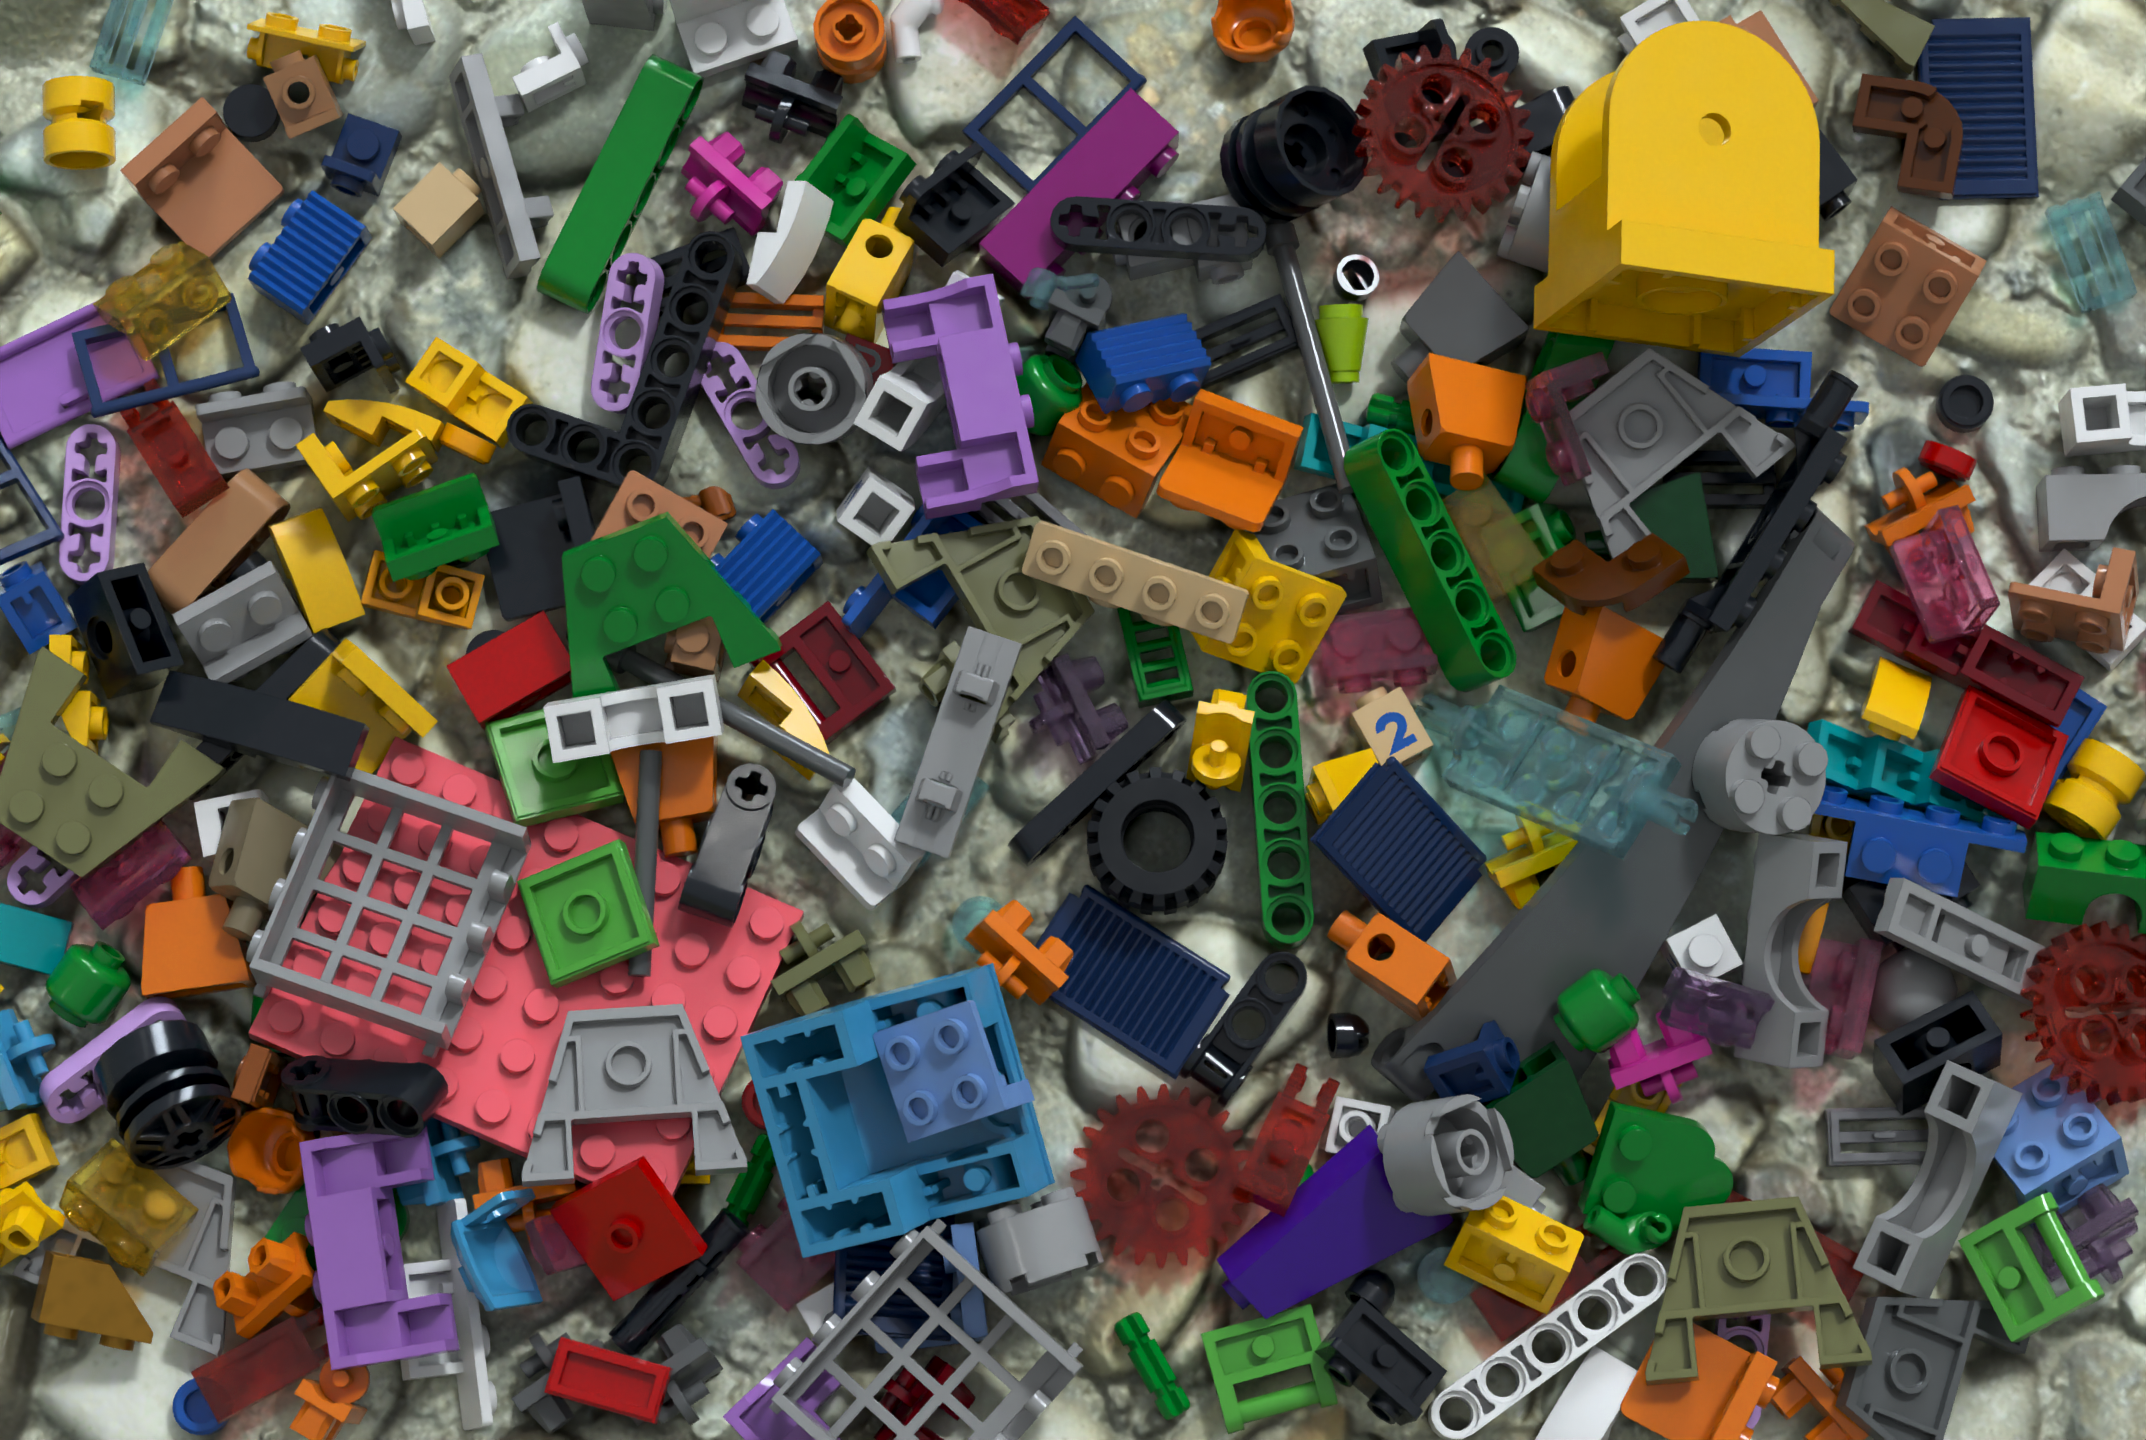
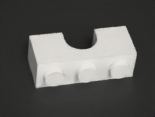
[2058,383,2146,457]
[543,674,725,763]

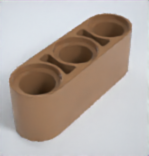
[148,468,291,616]

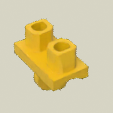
[1186,689,1255,792]
[1484,808,1586,909]
[0,1181,66,1268]

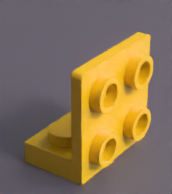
[295,427,439,522]
[1190,529,1347,684]
[288,638,438,774]

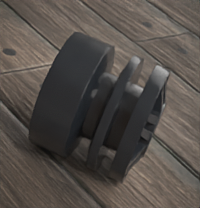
[1220,85,1369,224]
[93,1019,241,1170]

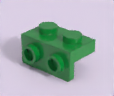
[795,114,917,248]
[371,473,500,582]

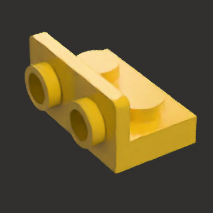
[1444,1196,1584,1315]

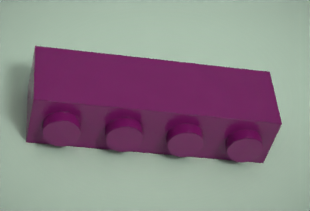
[979,88,1179,301]

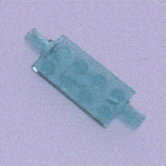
[1415,685,1698,860]

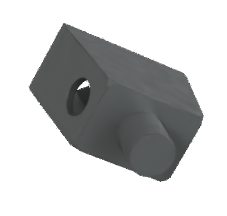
[1391,251,1529,384]

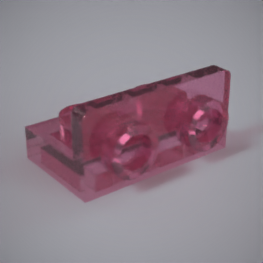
[1889,505,2000,644]
[1320,607,1438,694]
[69,819,192,930]
[1808,938,1883,1060]
[736,1197,835,1313]

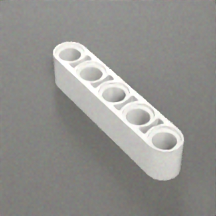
[1428,1253,1667,1440]

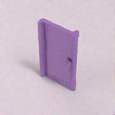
[0,291,160,450]

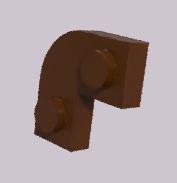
[1852,73,1963,200]
[1531,533,1690,616]

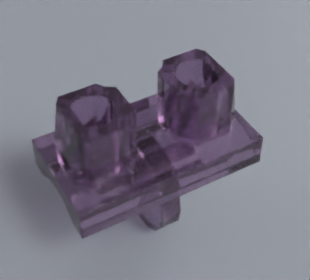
[1028,653,1128,765]
[1659,967,1775,1050]
[2033,1183,2139,1285]

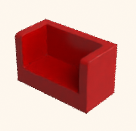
[446,610,572,731]

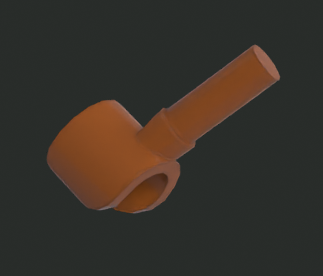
[682,486,736,521]

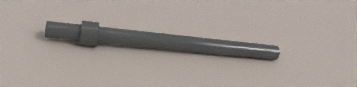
[1265,222,1354,494]
[566,631,856,788]

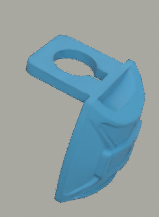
[450,1188,543,1311]

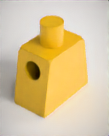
[824,207,915,344]

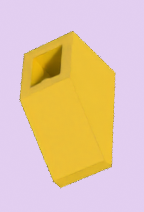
[1305,748,1379,825]

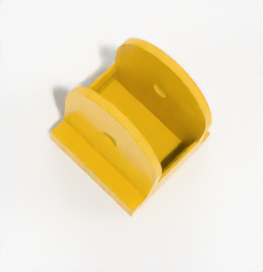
[1533,21,1835,357]

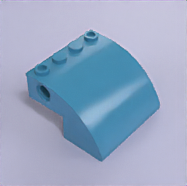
[740,963,1055,1258]

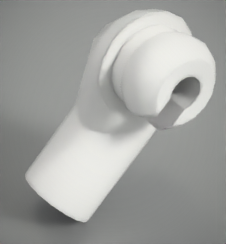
[890,0,944,64]

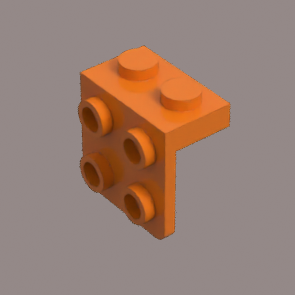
[1041,382,1192,519]
[1156,388,1304,532]
[1620,1323,1780,1440]

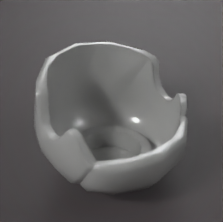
[1865,948,1958,1033]

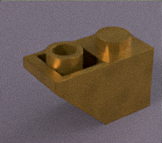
[31,1250,153,1351]

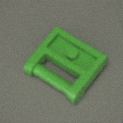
[1958,1192,2105,1343]
[1201,1304,1338,1434]

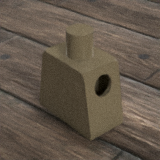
[208,797,344,942]

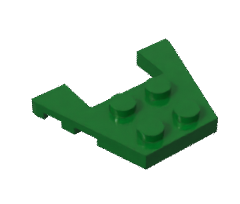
[562,511,782,698]

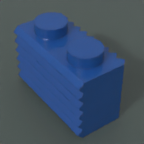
[248,190,372,325]
[1075,313,1211,414]
[710,509,823,624]

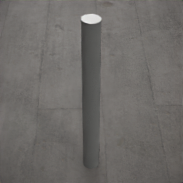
[628,750,662,977]

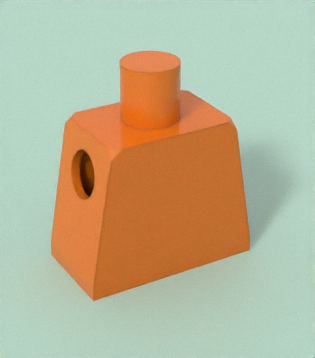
[1407,353,1526,491]
[1544,606,1665,740]
[610,736,718,858]
[141,866,257,999]
[1327,910,1457,1022]

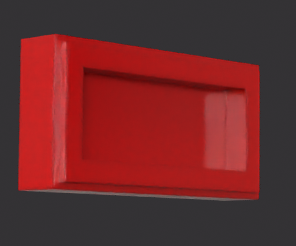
[544,1337,673,1425]

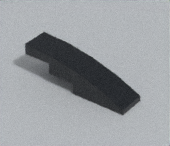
[150,670,369,782]

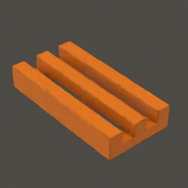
[717,292,825,351]

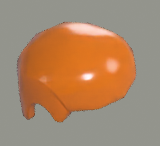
[1211,0,1295,63]
[227,1107,316,1195]

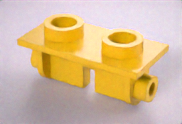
[247,12,366,84]

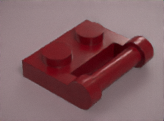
[749,601,896,746]

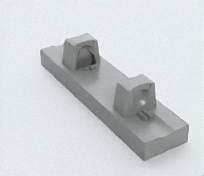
[449,53,554,280]
[894,626,1023,859]
[1874,878,2071,1013]

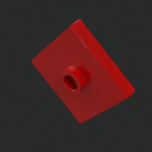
[1929,685,2069,830]
[549,1156,708,1301]

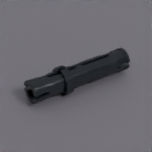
[609,1208,750,1356]

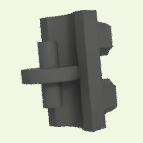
[1045,273,1112,367]
[631,1324,723,1426]
[512,1332,608,1434]

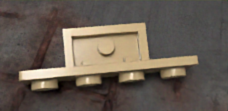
[1022,521,1249,644]

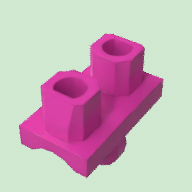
[681,132,783,237]
[1608,1003,1713,1104]

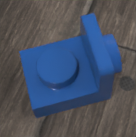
[0,561,78,655]

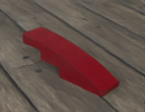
[1848,580,2085,728]

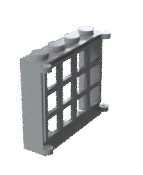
[246,768,531,1059]
[769,1218,1084,1440]

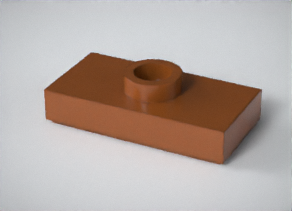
[231,1043,288,1109]

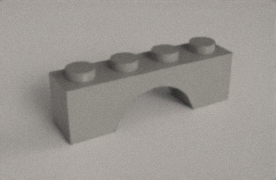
[2036,465,2146,552]
[1734,832,1848,1069]
[1853,1060,2023,1298]

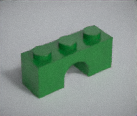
[2022,831,2146,934]

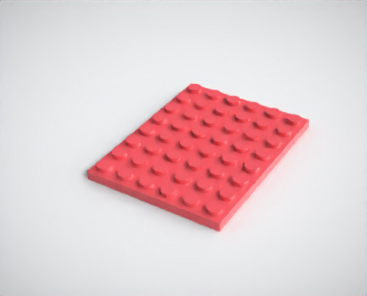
[248,736,804,1198]

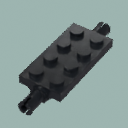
[1652,370,1859,674]

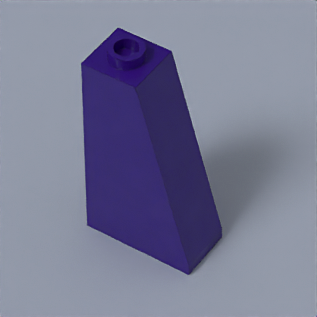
[1216,1124,1454,1319]

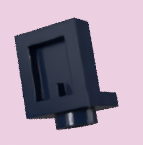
[321,113,402,197]
[1423,1020,1520,1104]

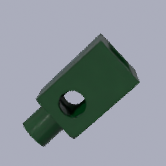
[1584,472,1719,583]
[1482,1041,1599,1186]

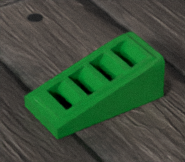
[1117,607,1194,708]

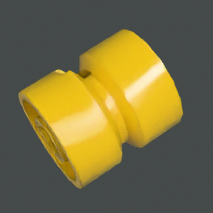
[42,76,116,170]
[2043,738,2146,840]

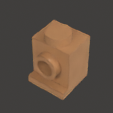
[263,50,343,139]
[664,616,726,683]

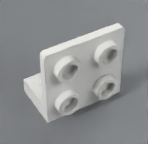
[670,0,799,78]

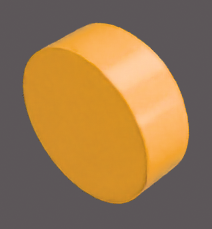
[438,422,497,465]

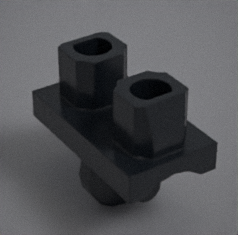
[742,50,844,144]

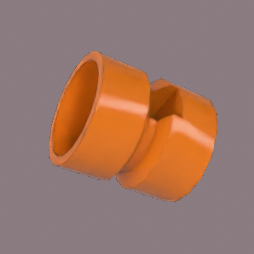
[813,0,888,84]

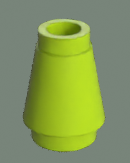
[1315,304,1369,384]

